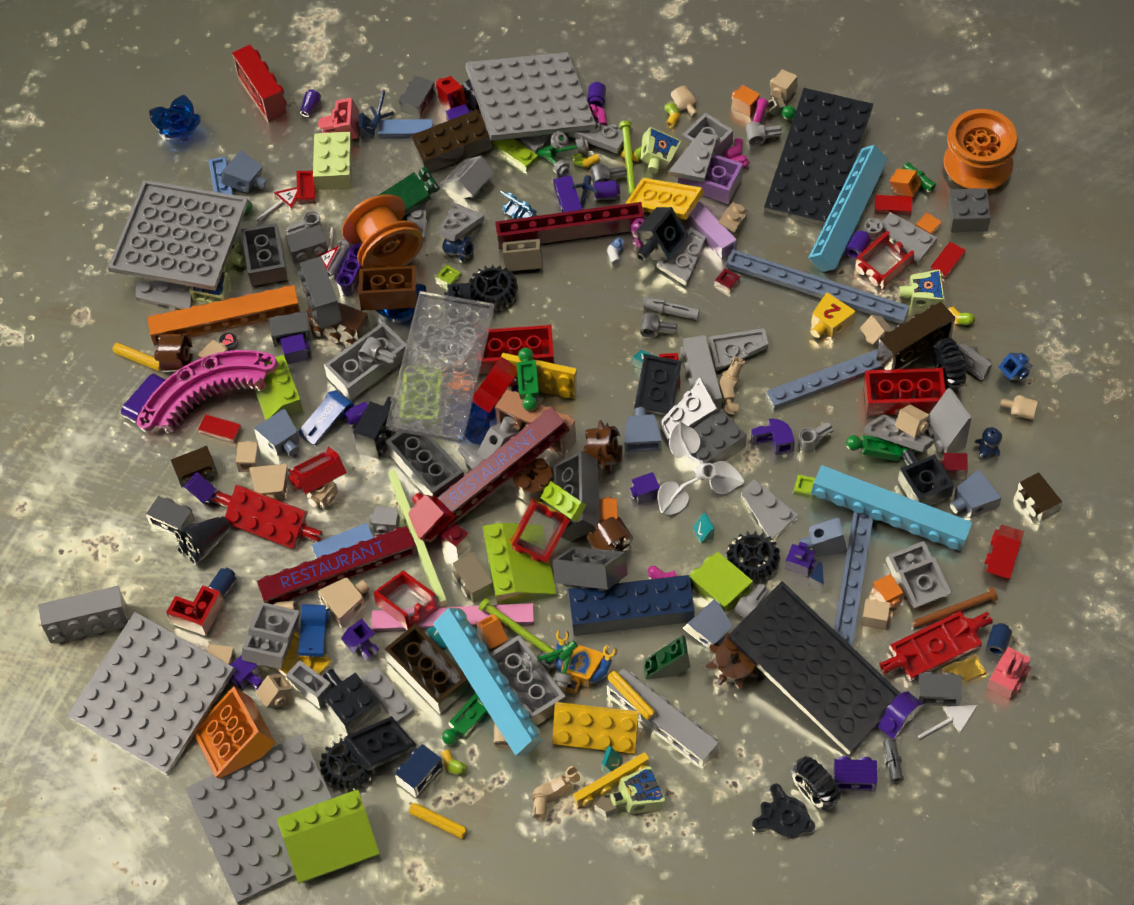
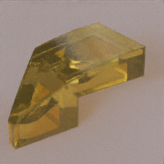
[941,655,986,682]

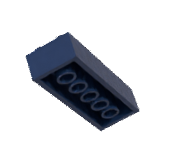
[568,575,695,636]

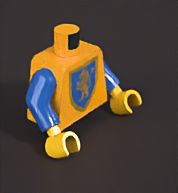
[555,630,618,694]

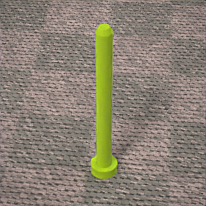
[619,121,635,196]
[478,598,555,653]

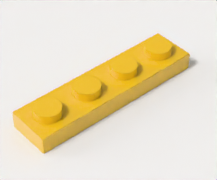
[573,752,649,809]

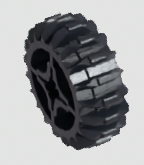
[469,264,518,312]
[932,338,967,389]
[726,530,780,583]
[319,737,375,792]
[790,756,841,811]

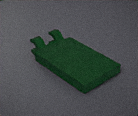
[377,166,440,217]

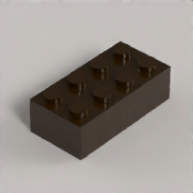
[411,110,493,173]
[876,302,955,370]
[384,623,471,714]

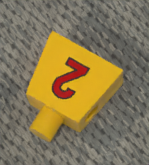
[810,292,856,338]

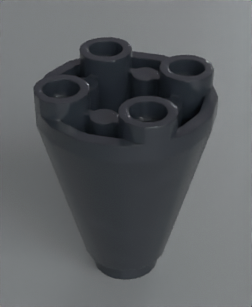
[174,516,231,565]

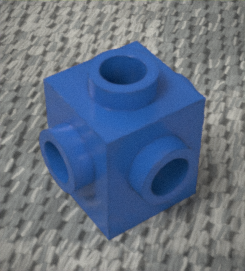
[998,353,1033,380]

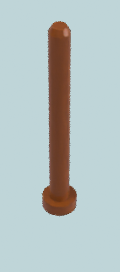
[912,587,998,628]

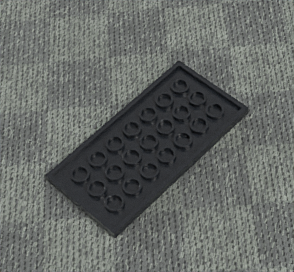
[764,88,873,226]
[726,581,901,754]

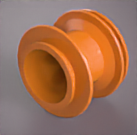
[944,109,1018,190]
[342,195,423,268]

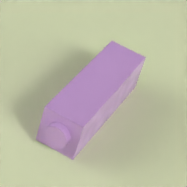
[683,201,737,259]

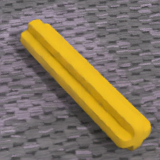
[112,342,161,371]
[608,670,655,720]
[409,802,467,839]

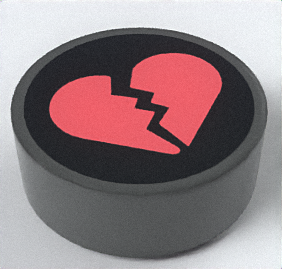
[219,332,238,351]

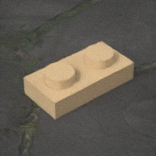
[718,202,748,232]

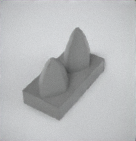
[958,342,992,381]

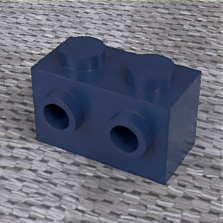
[395,744,443,797]

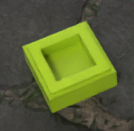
[436,264,462,286]
[793,474,816,498]

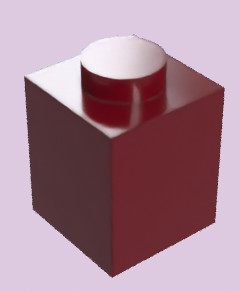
[939,453,968,480]
[441,523,471,558]

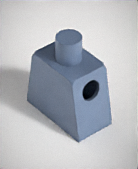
[221,150,268,193]
[624,407,662,453]
[254,409,300,456]
[950,470,1001,517]
[799,518,847,557]
[683,599,733,648]

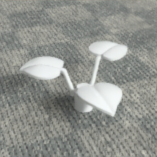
[657,422,744,515]

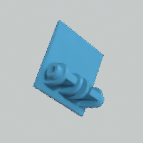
[500,191,537,219]

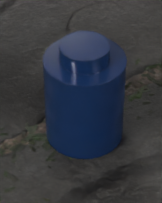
[208,568,237,599]
[986,623,1012,656]

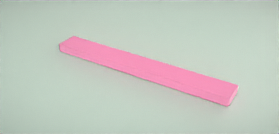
[372,603,534,632]

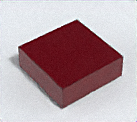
[714,268,740,293]

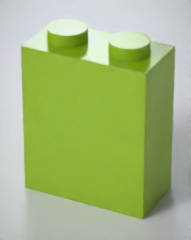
[689,551,753,614]

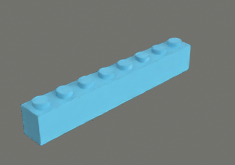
[808,145,888,272]
[810,465,972,551]
[433,608,544,756]

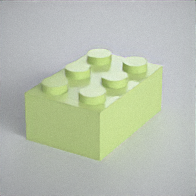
[313,132,353,190]

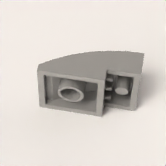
[885,541,951,608]
[242,602,300,669]

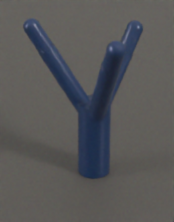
[370,90,394,129]
[571,175,598,209]

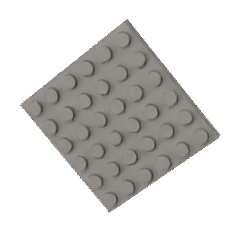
[465,52,596,141]
[108,180,249,291]
[66,612,236,775]
[185,734,332,904]

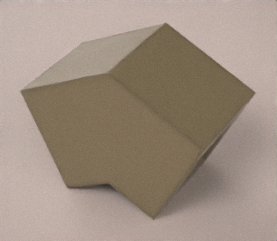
[767,97,785,116]
[595,795,619,817]

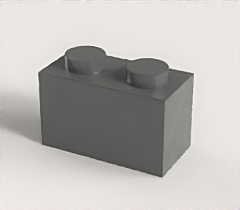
[399,76,436,118]
[285,225,328,263]
[269,312,311,347]
[146,496,195,534]
[917,672,962,706]

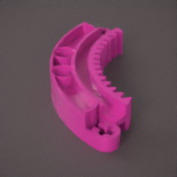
[136,350,279,433]

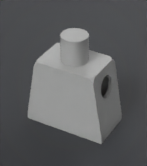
[477,417,519,460]

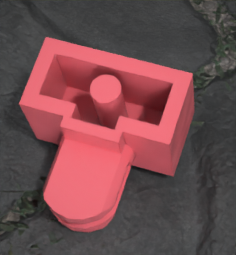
[318,97,360,139]
[987,647,1032,699]

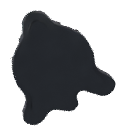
[752,783,815,839]

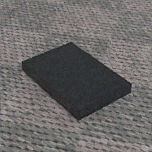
[634,354,682,416]
[343,716,417,771]

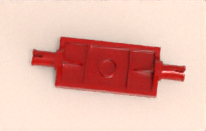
[213,485,323,549]
[879,611,993,681]

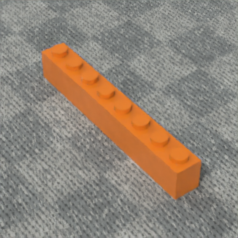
[147,285,300,345]

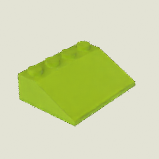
[482,523,557,605]
[276,789,380,884]

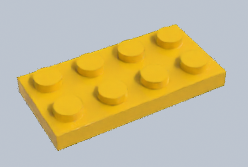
[625,178,704,220]
[501,353,577,399]
[552,702,639,754]

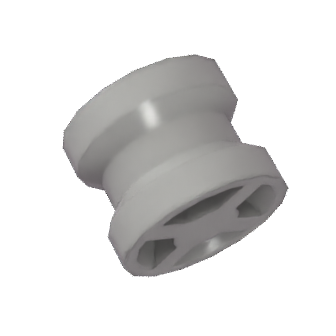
[864,218,883,242]

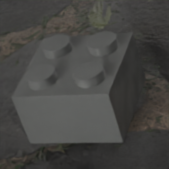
[948,188,991,232]

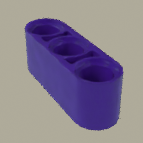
[553,175,582,212]
[336,244,364,297]
[121,373,165,424]

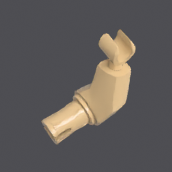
[718,357,745,415]
[531,766,580,820]

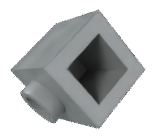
[370,506,401,534]

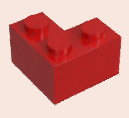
[470,356,518,413]
[984,524,1025,579]
[166,585,224,636]

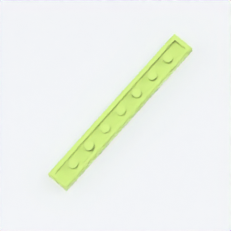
[388,470,448,608]

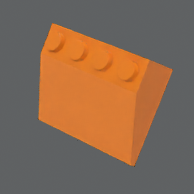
[194,687,276,779]

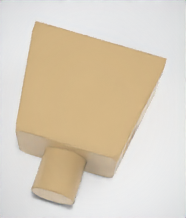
[250,464,289,501]
[318,578,369,627]

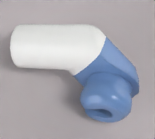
[607,238,624,265]

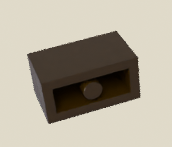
[171,446,218,488]
[1017,472,1062,522]

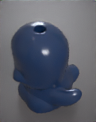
[442,236,474,262]
[974,427,1002,458]

